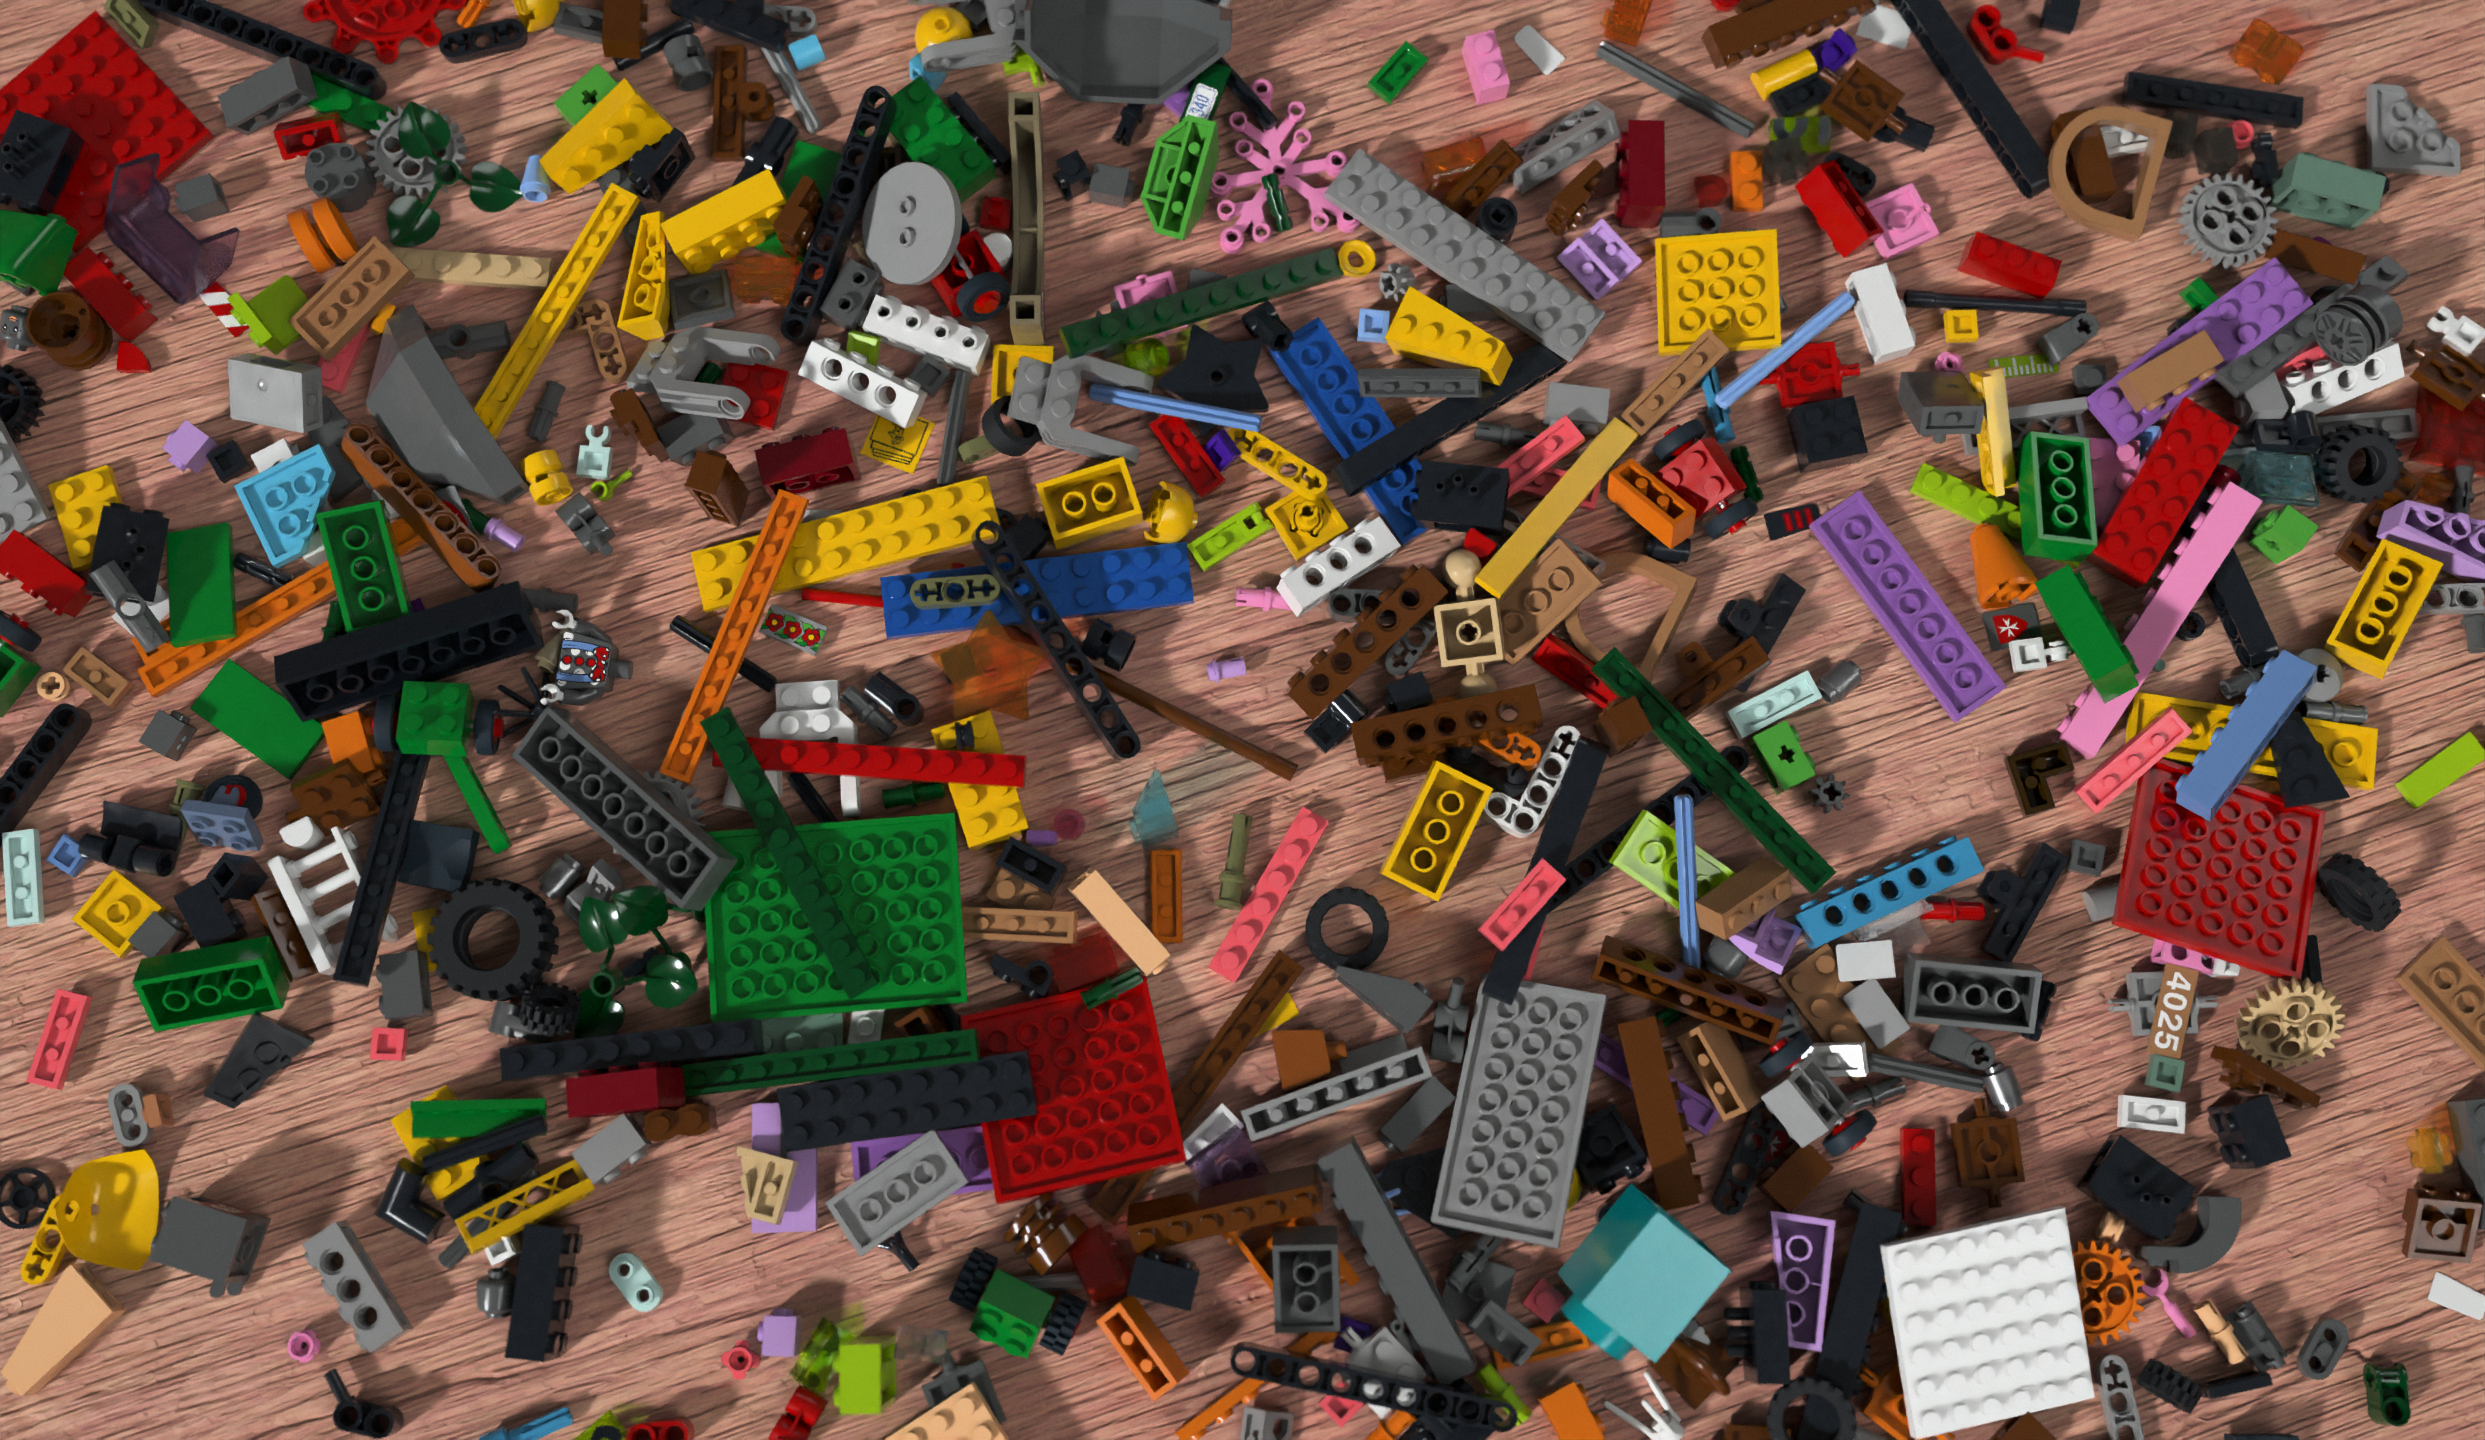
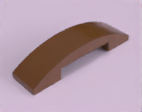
[2335,467,2425,573]

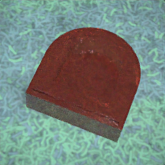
[1694,174,1728,208]

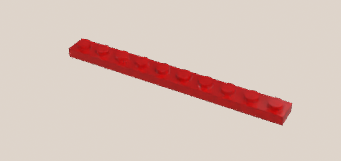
[712,737,1027,789]

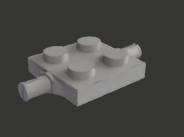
[2107,971,2218,1036]

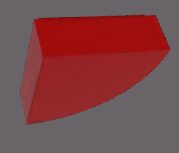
[117,341,151,373]

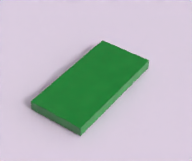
[756,140,842,265]
[167,522,237,648]
[190,659,325,780]

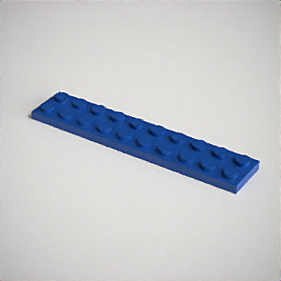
[880,542,1194,640]

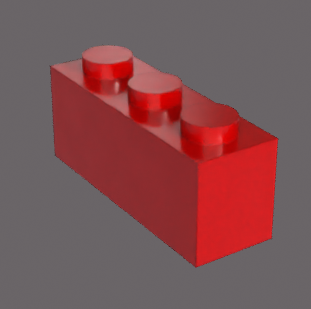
[1795,160,1884,258]
[1957,231,2062,299]
[63,246,158,343]
[0,529,93,618]

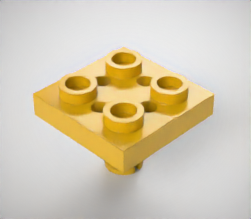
[1264,481,1349,562]

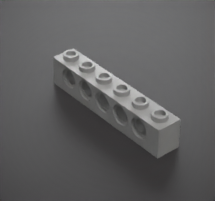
[1240,1046,1432,1142]

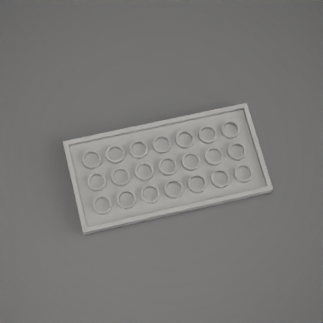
[1431,973,1607,1249]

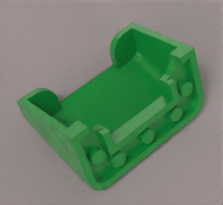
[0,209,78,296]

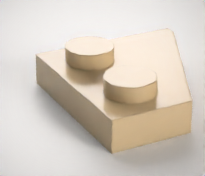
[736,1146,798,1225]

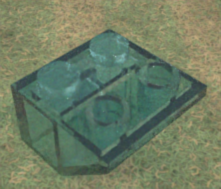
[2237,450,2320,508]

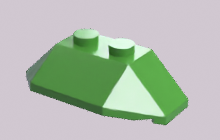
[1140,115,1219,241]

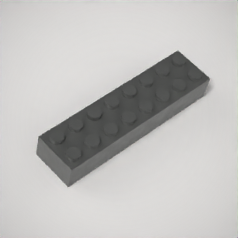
[511,705,738,911]

